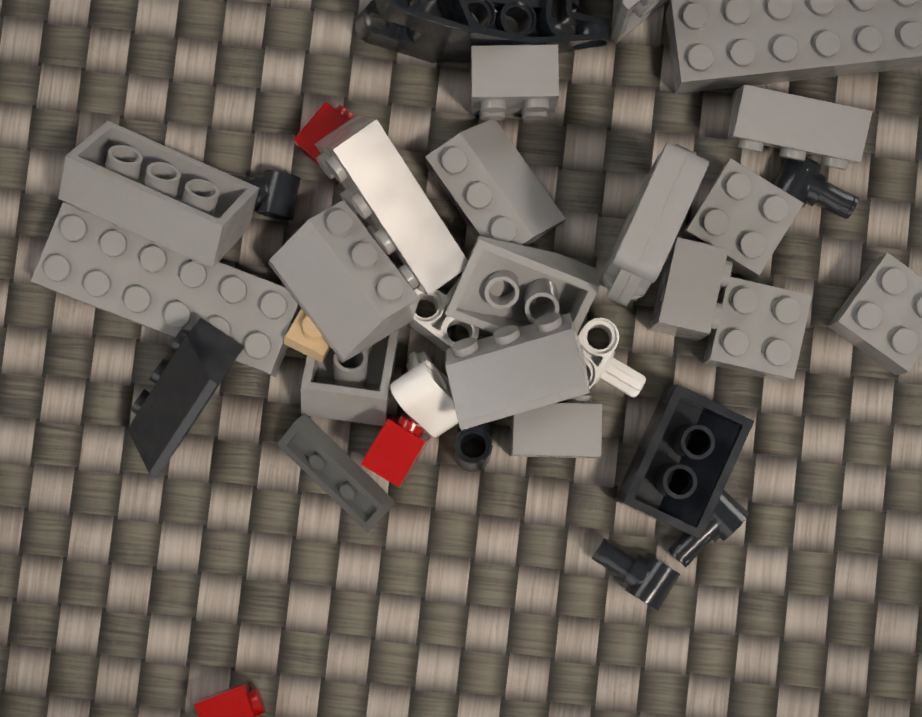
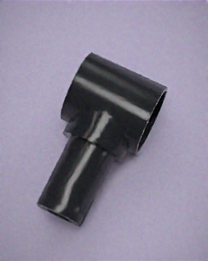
[774,157,859,219]
[229,170,301,221]
[453,423,493,472]
[668,490,749,568]
[592,538,680,611]

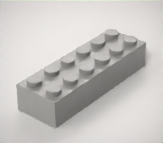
[665,0,922,94]
[31,202,301,377]

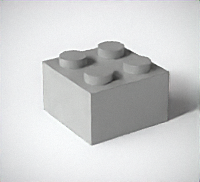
[471,45,559,121]
[680,159,804,281]
[649,237,733,341]
[827,252,922,375]
[703,277,812,382]
[510,395,602,459]

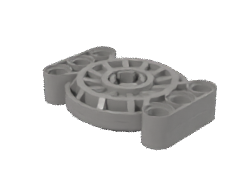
[599,142,710,306]

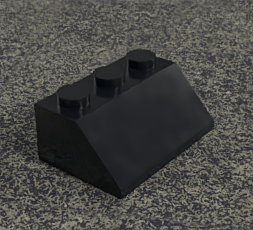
[127,318,245,478]
[614,384,754,539]

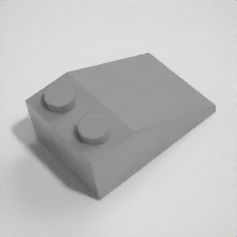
[445,236,600,334]
[301,329,400,426]

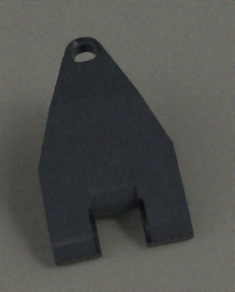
[355,0,610,63]

